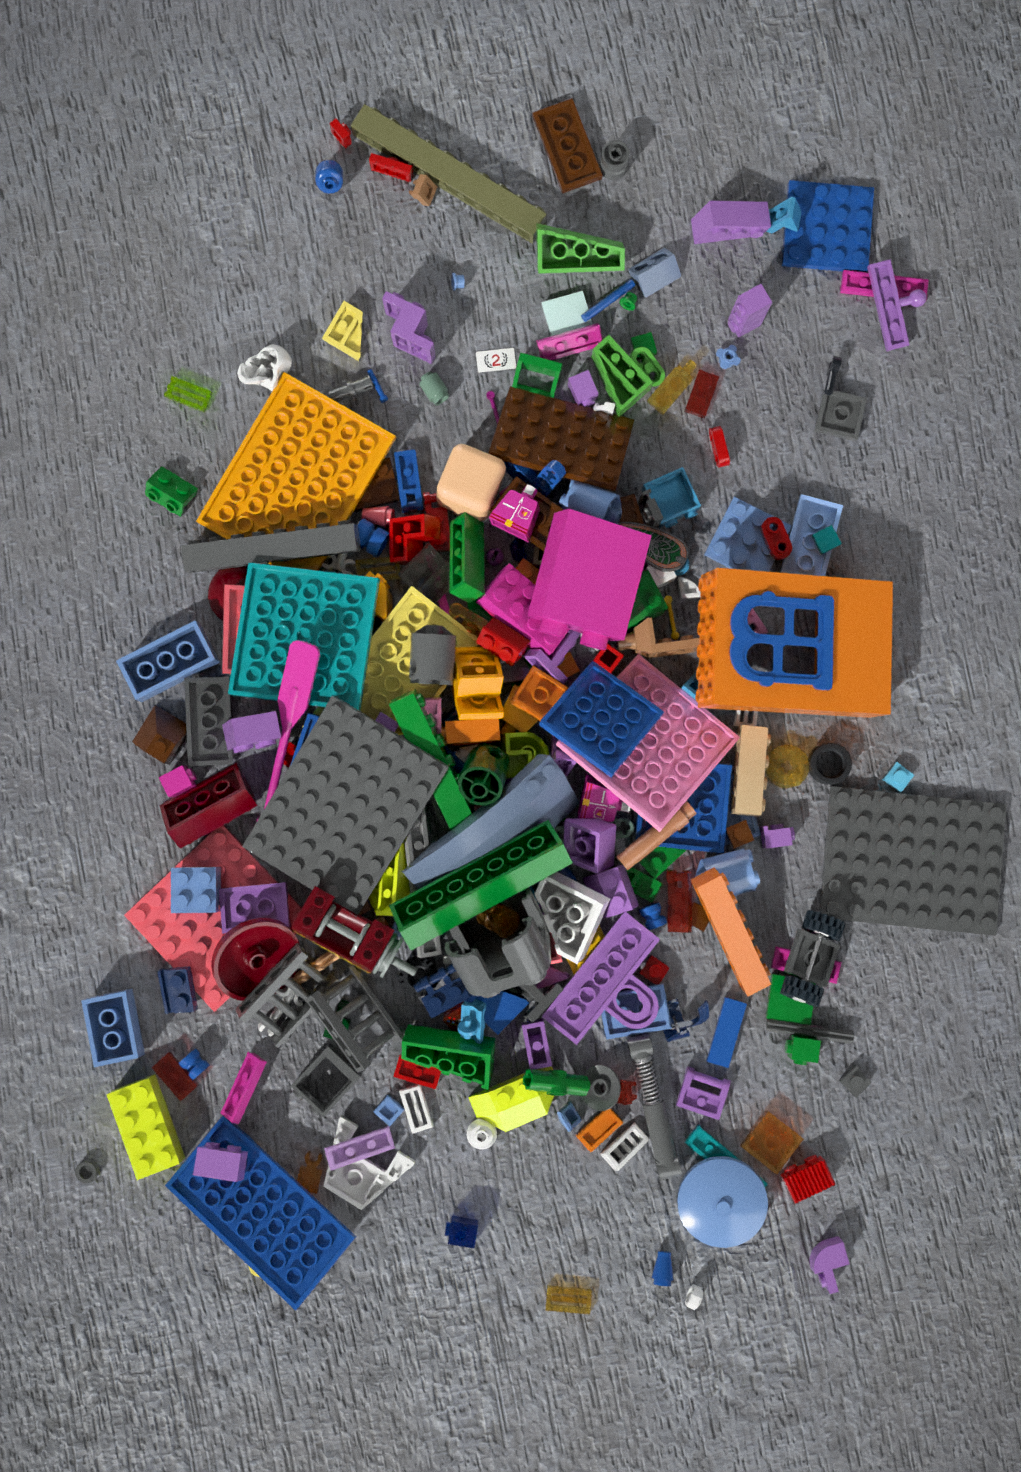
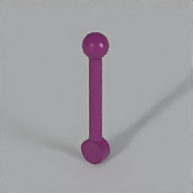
[486,391,499,424]

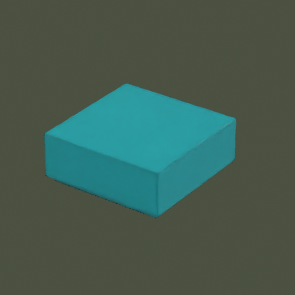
[811,525,842,555]

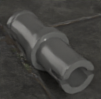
[328,375,373,402]

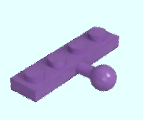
[867,259,926,352]

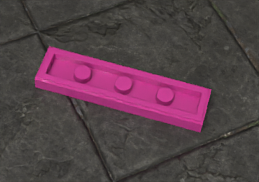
[840,270,929,300]

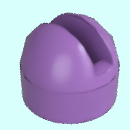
[486,548,504,566]

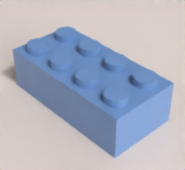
[116,620,220,702]

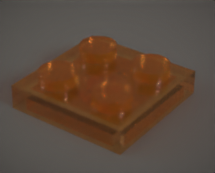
[740,1110,804,1175]

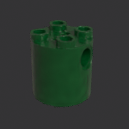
[458,742,510,805]

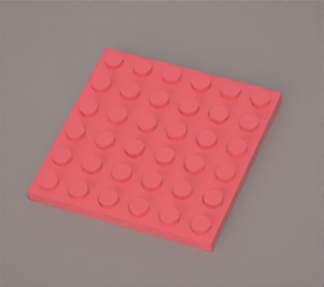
[124,825,302,1012]

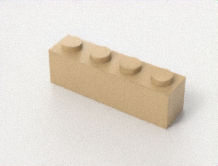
[731,725,771,817]

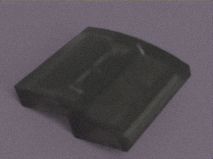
[397,543,450,604]

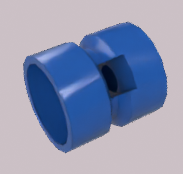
[358,518,390,558]

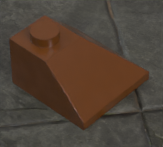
[132,705,187,765]

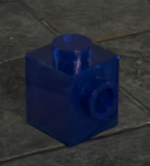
[444,1216,479,1248]

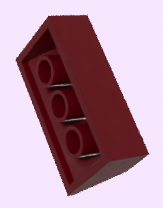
[159,763,258,849]

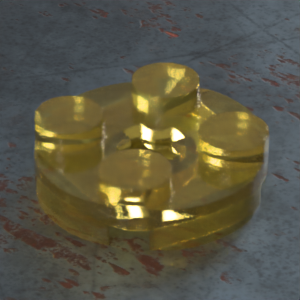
[765,745,809,789]

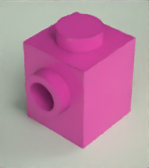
[158,765,197,798]

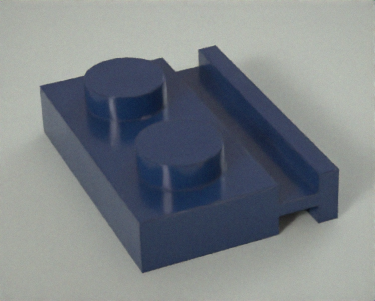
[157,966,198,1014]

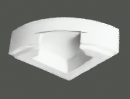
[592,402,615,415]
[677,577,701,600]

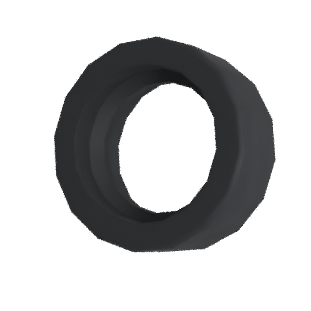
[807,743,852,785]

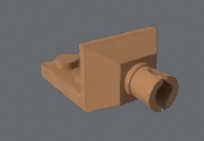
[616,617,700,659]

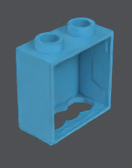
[641,467,701,528]

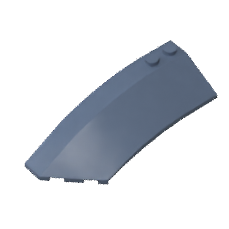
[402,754,580,889]

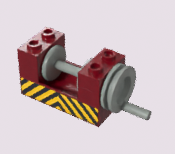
[292,886,418,978]

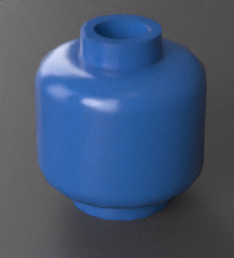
[315,160,343,194]

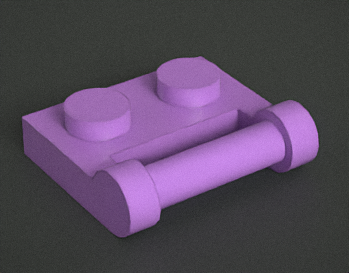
[676,1066,731,1120]

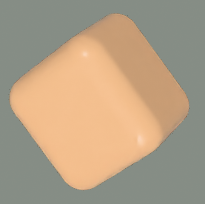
[436,444,506,521]

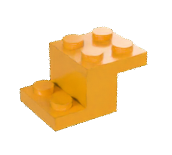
[451,647,504,720]

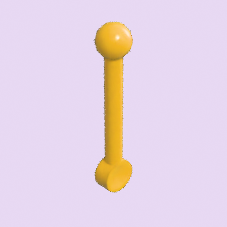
[664,595,680,640]

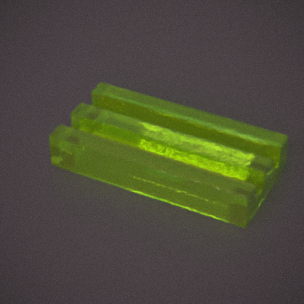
[163,376,213,413]

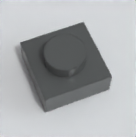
[838,1065,872,1098]

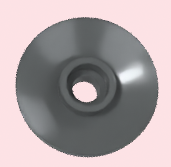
[582,1065,621,1111]

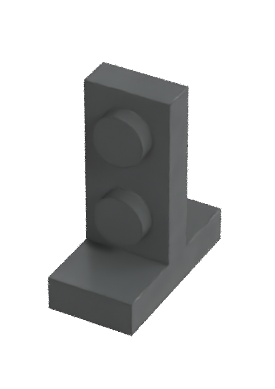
[519,983,564,1022]

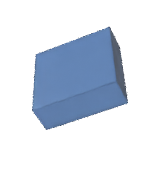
[373,1094,405,1127]

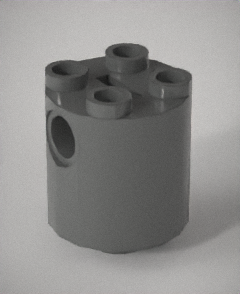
[409,625,456,685]

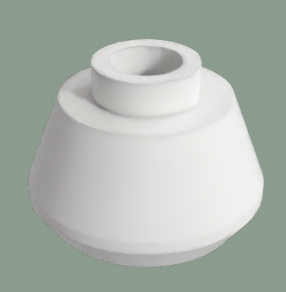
[467,1119,497,1149]

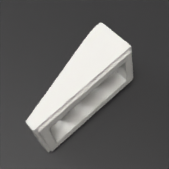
[600,1122,650,1171]

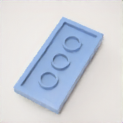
[780,494,843,576]

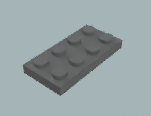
[184,677,233,767]

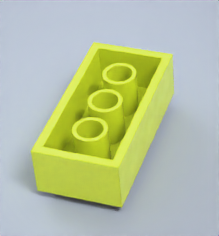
[106,1074,185,1180]

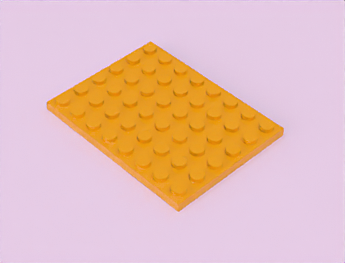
[196,372,397,571]

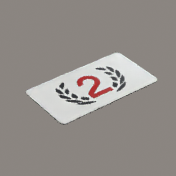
[476,348,516,373]

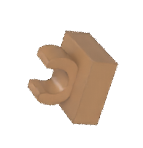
[409,174,437,206]

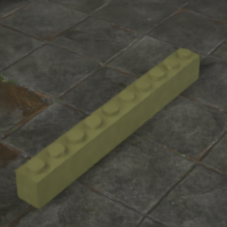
[351,104,547,244]

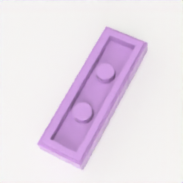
[324,1126,395,1170]

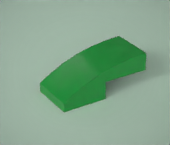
[621,863,663,903]

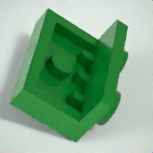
[145,466,198,517]

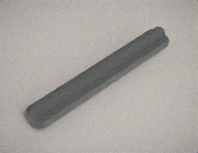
[766,1019,854,1043]

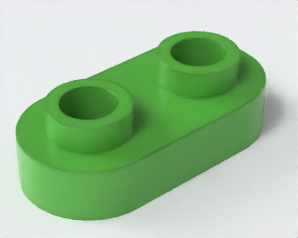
[629,347,665,387]

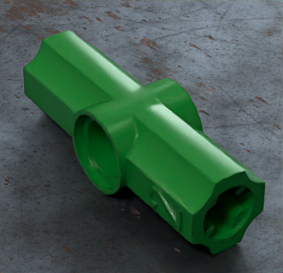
[523,1069,590,1096]

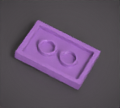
[219,882,291,934]

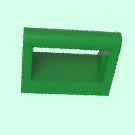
[512,352,562,398]

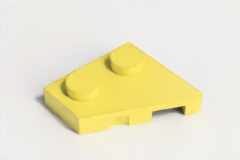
[322,301,363,361]

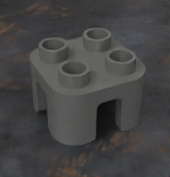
[445,887,551,998]

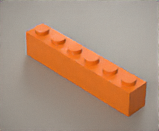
[690,868,771,997]

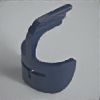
[663,999,709,1042]

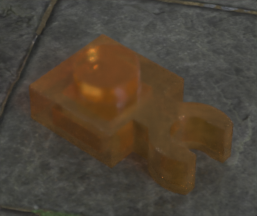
[297,1150,323,1194]

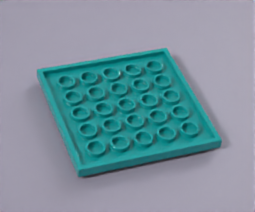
[228,562,380,711]

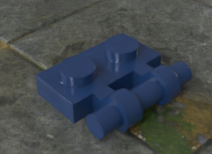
[414,964,471,1019]

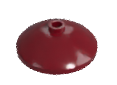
[208,566,248,621]

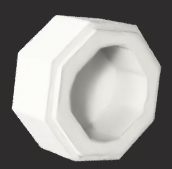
[685,1284,703,1310]

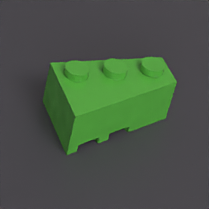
[591,335,653,417]

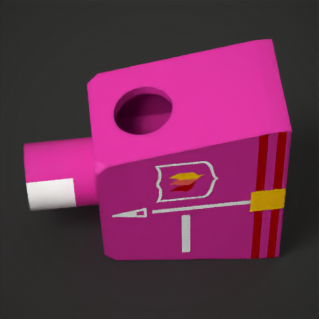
[489,485,540,542]
[578,774,630,822]

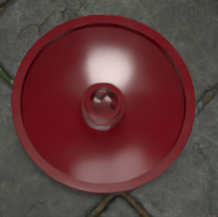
[211,918,300,1001]

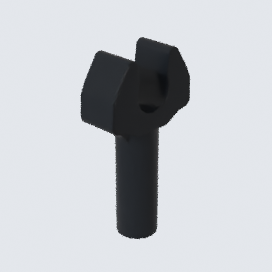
[824,355,842,395]

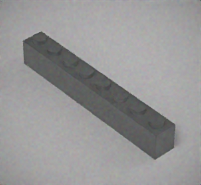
[181,520,361,573]

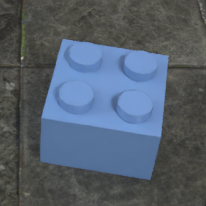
[171,867,221,913]

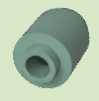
[419,371,449,406]

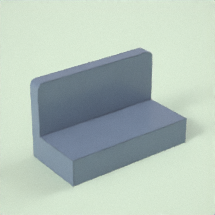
[628,248,681,297]

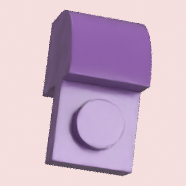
[809,1236,850,1294]

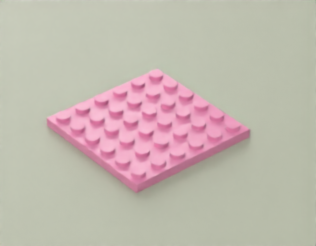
[556,654,740,832]

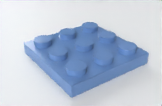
[704,497,792,572]

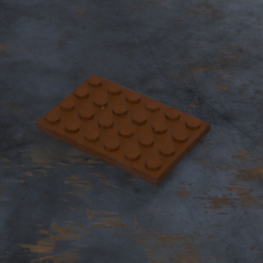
[488,386,634,491]

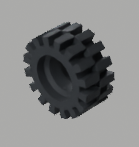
[399,956,438,997]

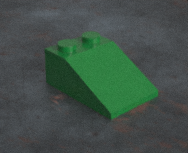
[627,569,668,631]

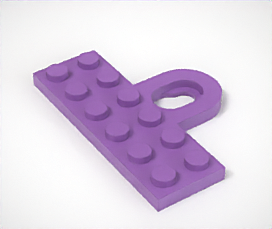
[542,912,660,1045]

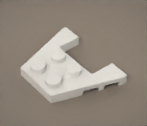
[323,1115,415,1210]

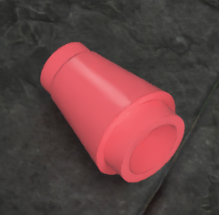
[362,506,395,528]

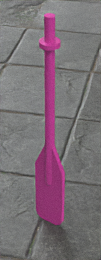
[257,640,320,821]

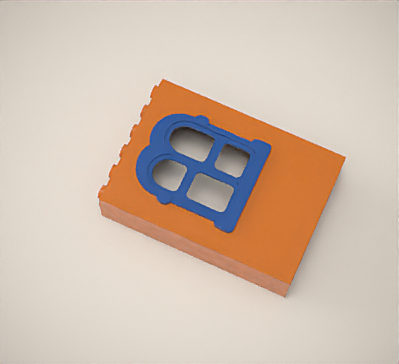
[695,568,893,718]

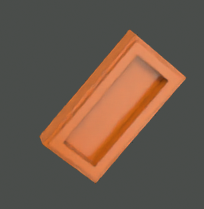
[576,1108,624,1152]

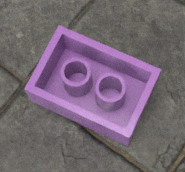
[222,711,281,753]

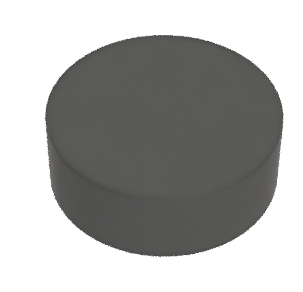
[75,1159,100,1183]

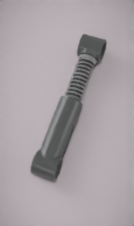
[626,1033,682,1181]

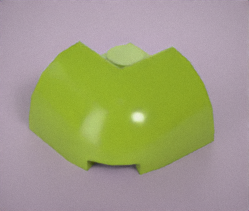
[500,732,549,778]

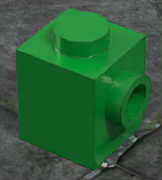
[785,1034,821,1065]

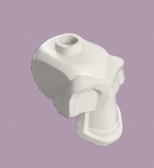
[237,344,292,391]

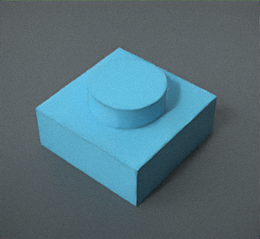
[882,762,914,793]

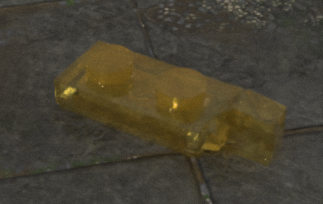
[647,359,697,415]

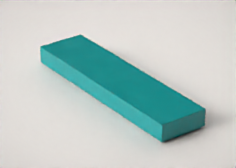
[684,1124,768,1187]

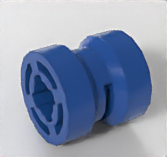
[639,902,667,930]
[178,1048,210,1080]

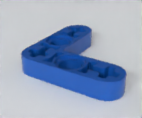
[503,460,566,497]

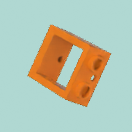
[441,719,500,746]

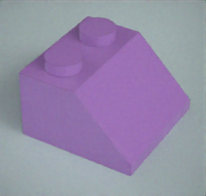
[564,819,616,874]
[583,864,639,918]

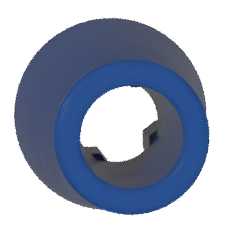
[651,1251,674,1286]

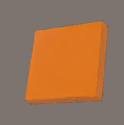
[509,665,569,721]

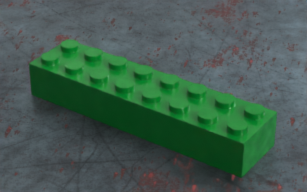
[389,820,572,950]

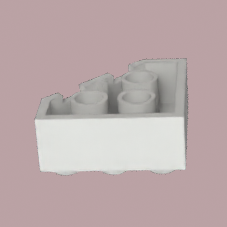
[535,872,610,964]

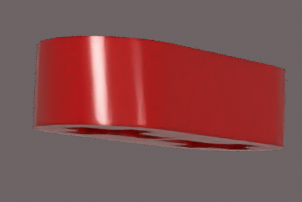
[709,426,730,468]

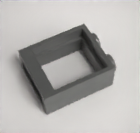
[291,1043,362,1117]

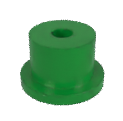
[619,292,638,311]

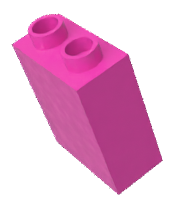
[527,509,652,650]

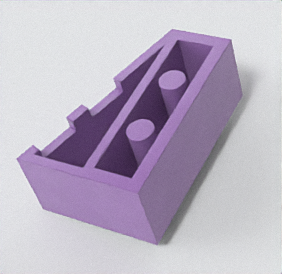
[691,201,771,244]

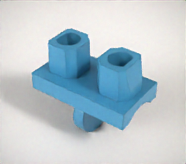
[458,999,486,1044]

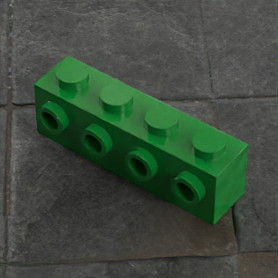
[450,512,485,603]

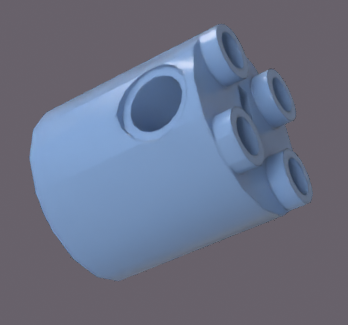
[559,480,622,524]
[695,848,760,896]

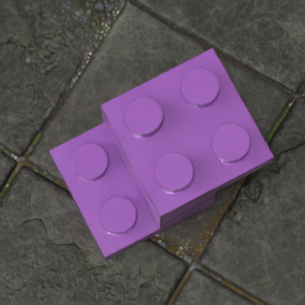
[382,291,436,364]

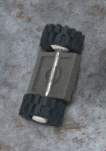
[780,910,846,1007]

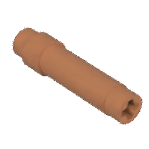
[616,801,697,870]

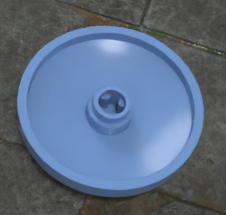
[677,1156,768,1248]

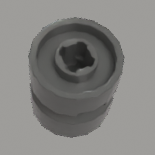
[600,140,630,181]

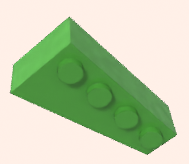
[536,223,625,274]

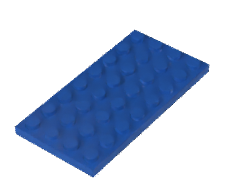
[165,1115,357,1311]

